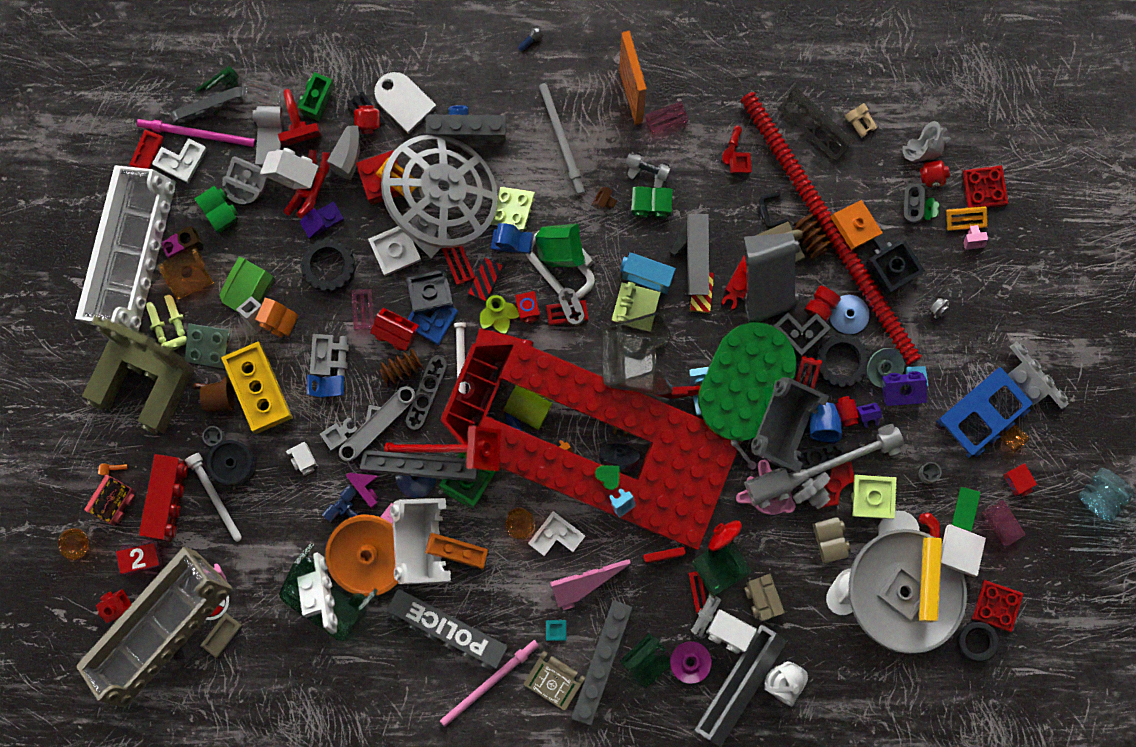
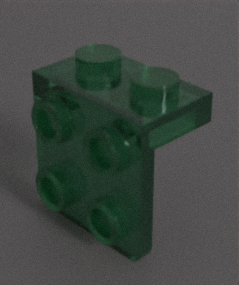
[692,540,752,596]

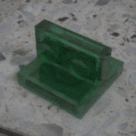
[620,633,671,689]

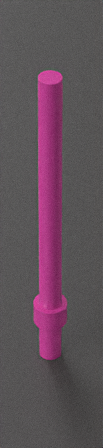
[137,119,255,147]

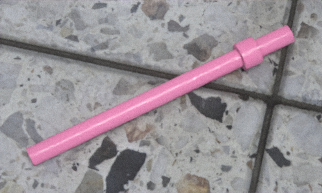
[440,640,539,727]

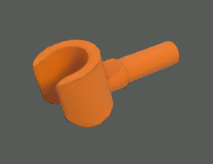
[98,464,127,476]

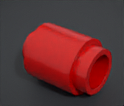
[835,396,859,427]

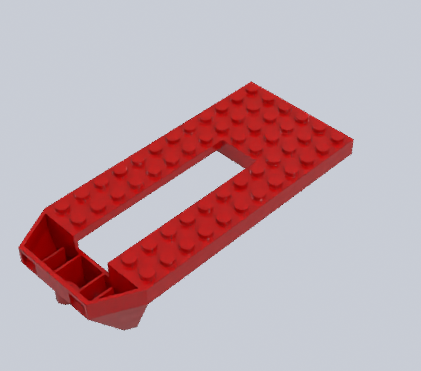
[440,341,741,550]

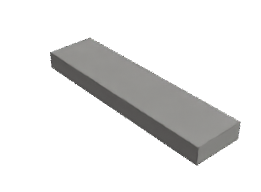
[687,214,709,295]

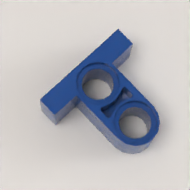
[491,223,534,254]

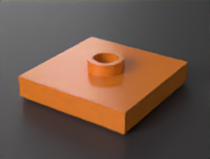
[830,200,883,250]

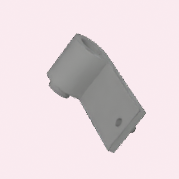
[253,106,283,166]

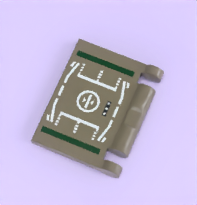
[523,651,586,711]

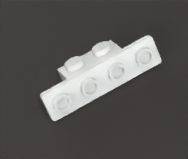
[297,552,337,634]

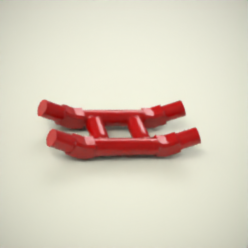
[283,150,330,219]

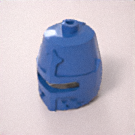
[809,402,842,443]

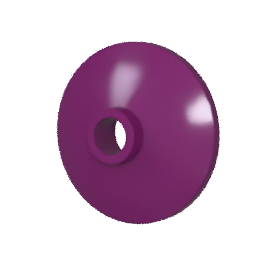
[670,642,712,683]

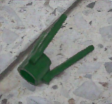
[195,66,239,116]

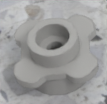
[930,298,949,319]

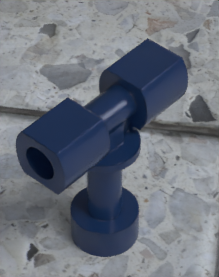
[322,484,359,523]

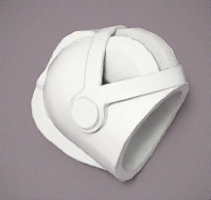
[764,662,808,706]

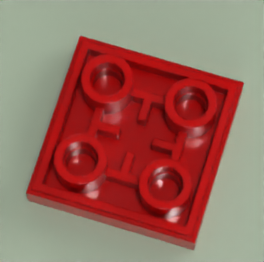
[962,165,1008,208]
[971,580,1024,633]

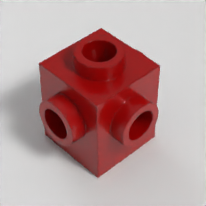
[96,589,132,623]

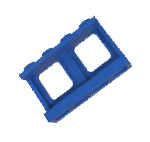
[936,367,1033,458]

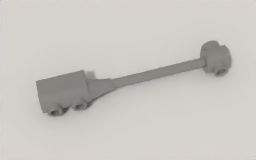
[744,424,904,508]

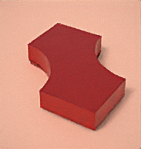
[821,462,854,508]

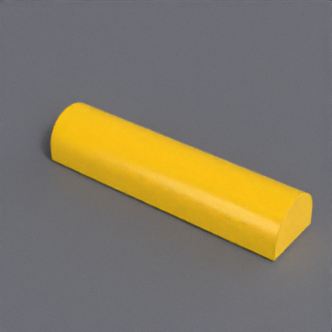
[919,537,942,623]

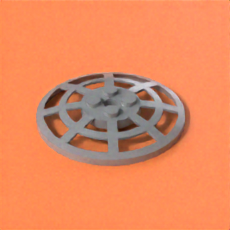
[381,134,498,248]

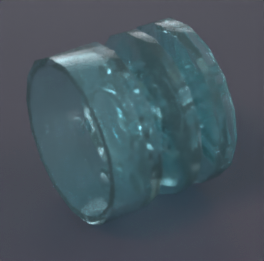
[1078,468,1135,522]

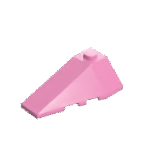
[551,559,631,610]

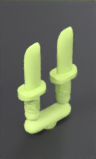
[146,295,187,350]

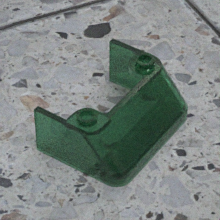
[279,543,378,641]

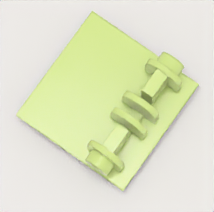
[490,187,535,232]
[612,282,660,331]

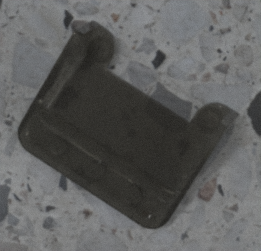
[602,312,673,395]

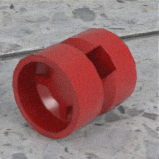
[804,285,841,322]

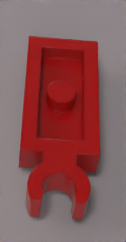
[721,255,747,311]

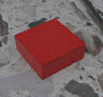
[729,152,752,174]

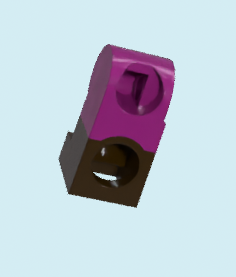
[161,226,204,259]

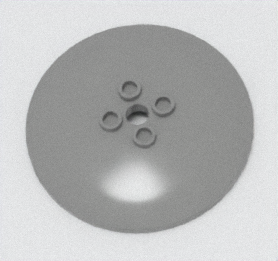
[848,529,967,653]

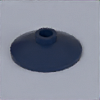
[396,475,436,498]

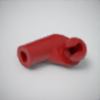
[919,512,940,538]

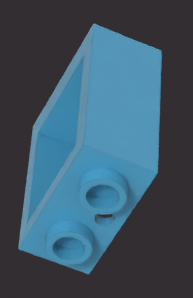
[620,252,676,295]

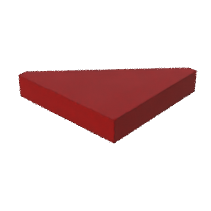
[653,386,700,399]

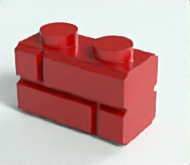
[370,307,419,351]

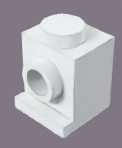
[286,442,318,476]

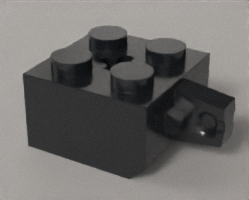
[866,235,925,296]

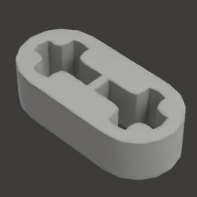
[559,288,585,326]

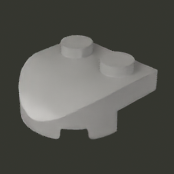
[222,156,268,204]

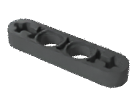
[171,87,246,124]
[406,356,447,431]

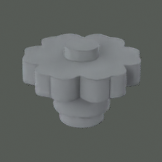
[792,472,831,509]

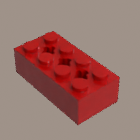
[139,454,189,542]

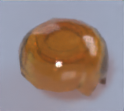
[505,507,536,540]
[58,528,89,560]

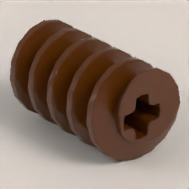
[793,214,831,260]
[379,349,424,388]

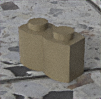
[813,517,851,564]

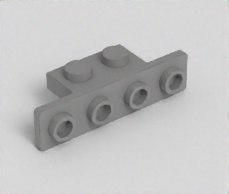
[1007,341,1069,409]

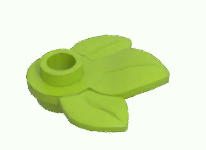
[480,295,519,334]

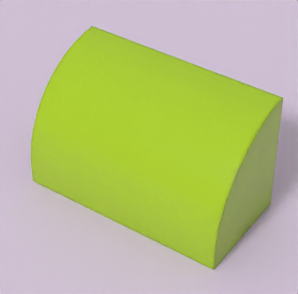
[503,386,553,430]

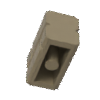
[744,574,785,622]

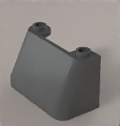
[744,233,799,323]
[751,377,829,472]

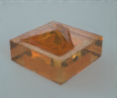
[1000,425,1030,453]

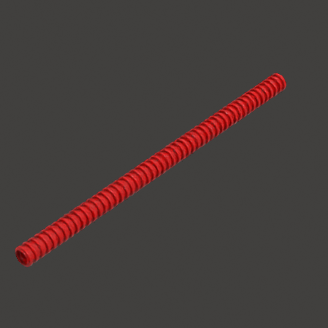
[740,92,922,365]

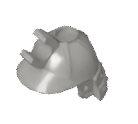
[903,121,951,162]

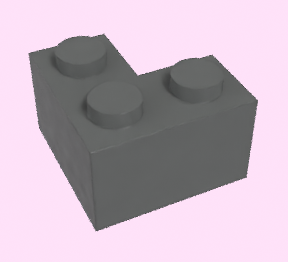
[773,313,831,359]

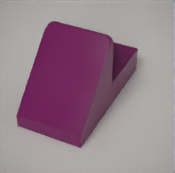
[346,473,379,509]

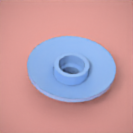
[829,295,869,335]

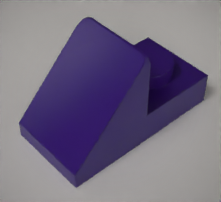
[300,202,344,239]

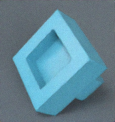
[610,489,636,518]

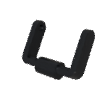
[759,192,789,228]

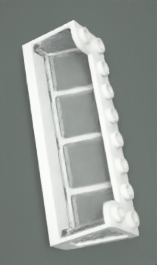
[75,165,176,332]

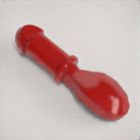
[722,125,742,165]

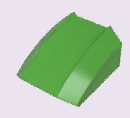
[220,257,276,312]

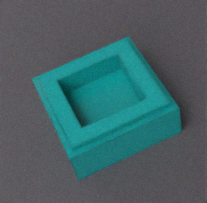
[546,620,567,641]

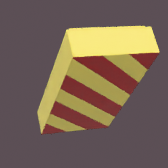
[690,273,714,314]

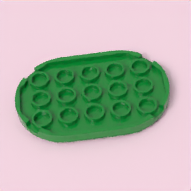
[698,322,796,441]

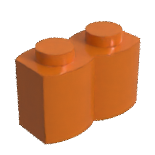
[255,298,299,338]

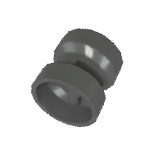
[202,426,226,448]
[918,462,942,484]

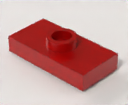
[129,130,164,174]

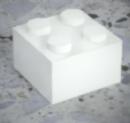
[260,148,318,190]
[706,610,757,654]

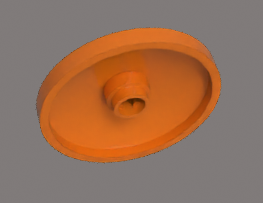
[325,515,398,596]

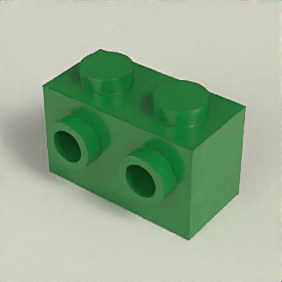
[298,72,335,121]

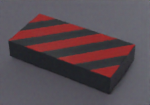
[468,258,503,302]

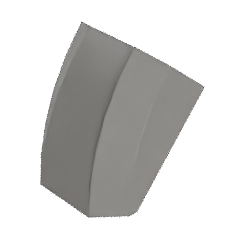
[327,126,360,180]

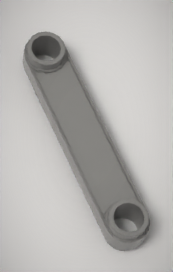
[339,386,415,462]

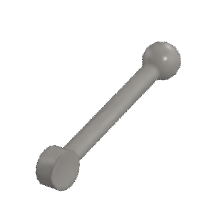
[731,440,756,470]

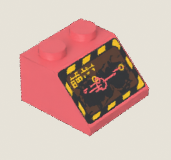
[84,475,135,525]

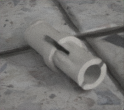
[691,594,721,637]

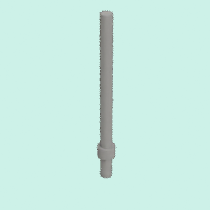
[539,83,585,195]

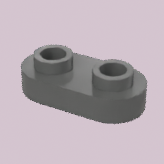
[904,183,926,224]

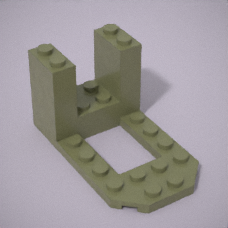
[82,315,195,435]

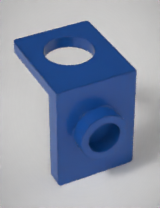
[307,375,344,398]

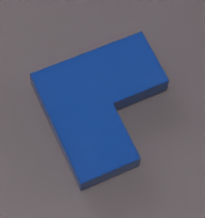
[408,307,458,346]

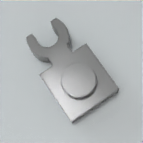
[320,418,358,451]

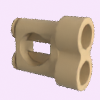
[845,103,878,138]

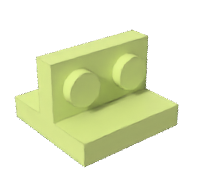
[850,475,896,519]

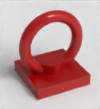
[278,89,322,147]

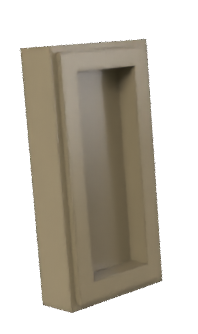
[200,613,243,658]

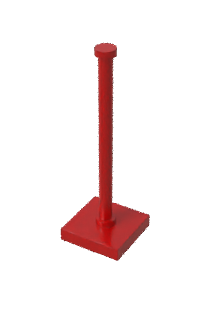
[384,426,501,471]

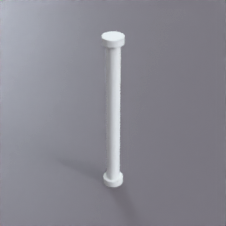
[454,322,466,394]

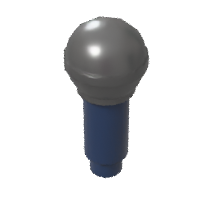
[517,27,543,52]

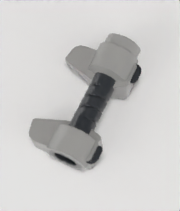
[625,153,670,188]

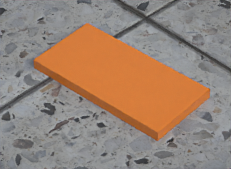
[619,31,647,125]

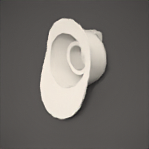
[826,569,853,615]

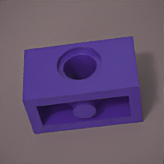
[883,371,927,406]

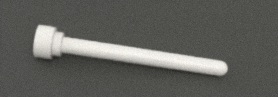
[185,453,242,542]

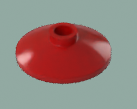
[708,520,742,551]

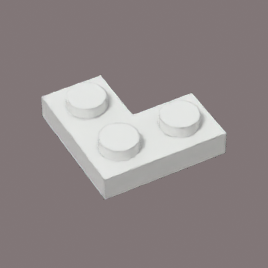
[152,138,207,183]
[528,511,585,556]

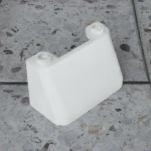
[390,499,451,584]

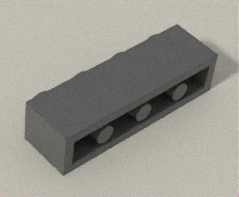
[426,115,507,141]

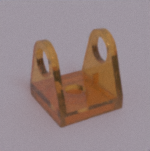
[158,246,214,299]

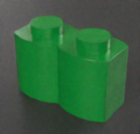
[194,185,238,234]
[631,187,673,219]

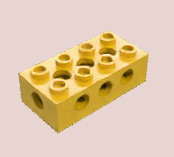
[221,341,293,434]

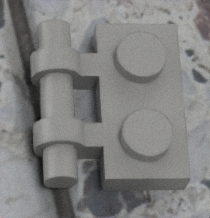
[310,334,349,377]

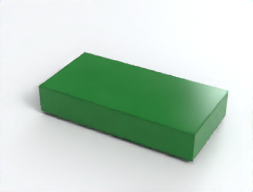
[951,487,981,532]

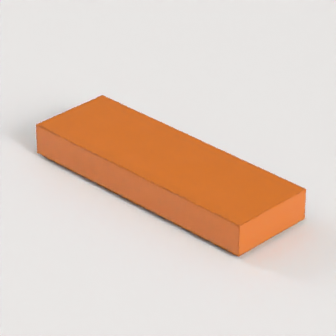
[425,533,488,569]

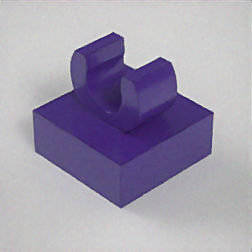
[857,403,882,428]

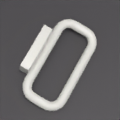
[526,231,595,302]

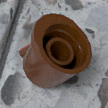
[193,376,234,412]

